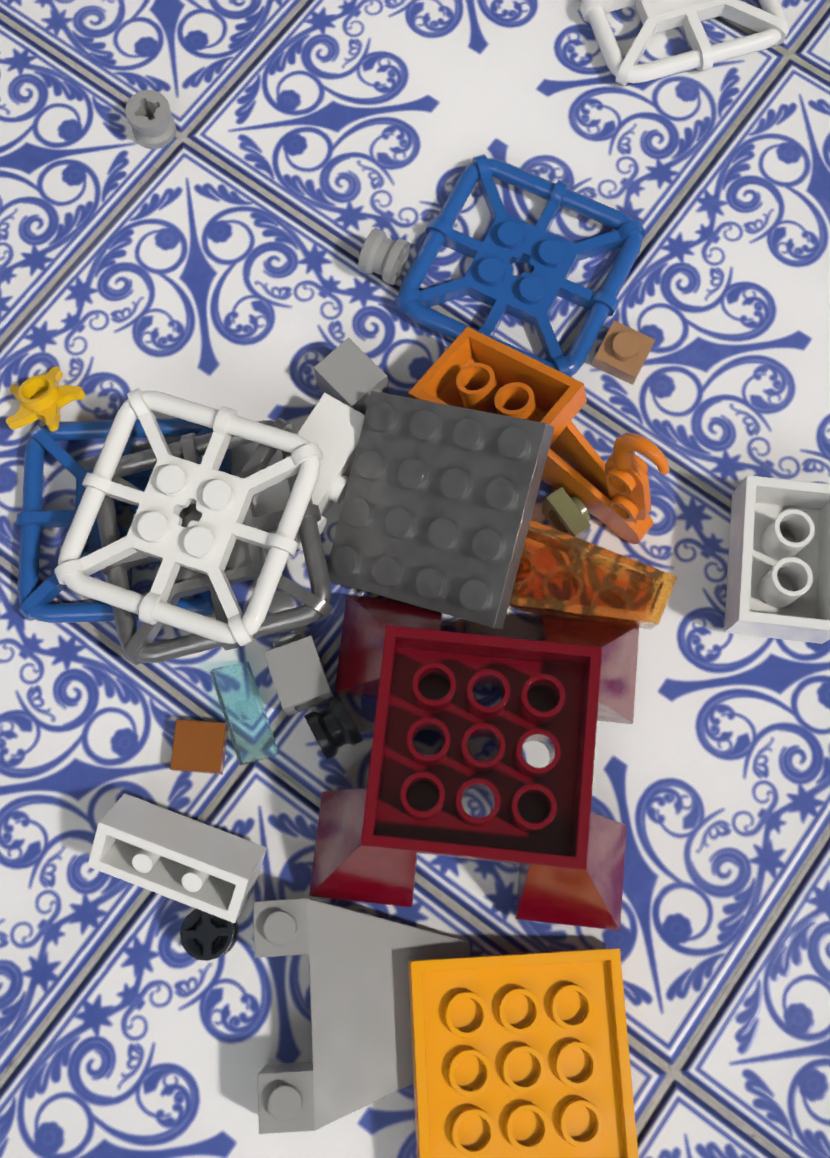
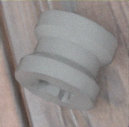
[125,90,176,150]
[358,228,410,285]

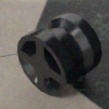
[304,697,363,760]
[180,909,239,961]

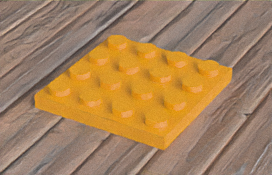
[408,948,639,1158]

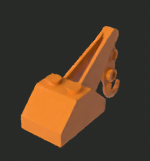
[408,326,670,544]

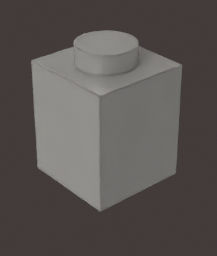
[314,338,389,415]
[264,634,335,716]

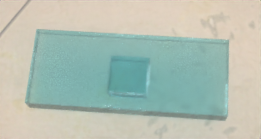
[210,661,279,766]

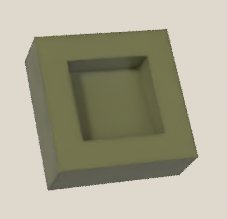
[542,487,591,550]

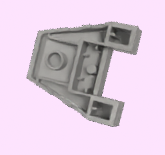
[253,898,470,1134]

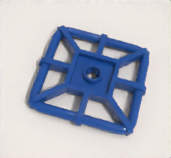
[395,154,645,377]
[16,418,232,623]

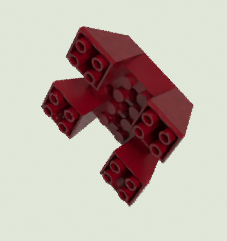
[309,595,639,931]

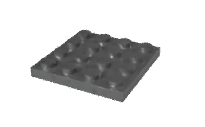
[327,391,554,629]

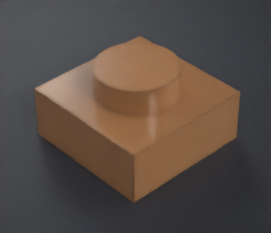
[592,320,656,385]

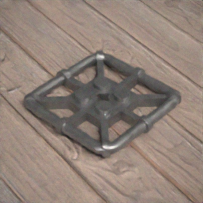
[96,418,332,665]

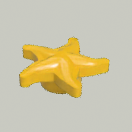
[6,366,86,432]

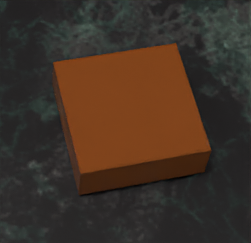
[170,719,229,775]

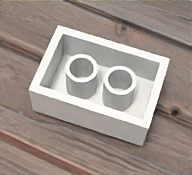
[724,475,830,644]

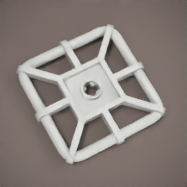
[580,0,789,86]
[54,388,323,647]

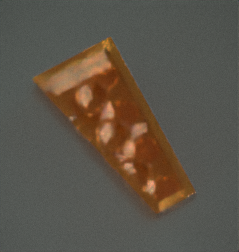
[508,520,677,629]

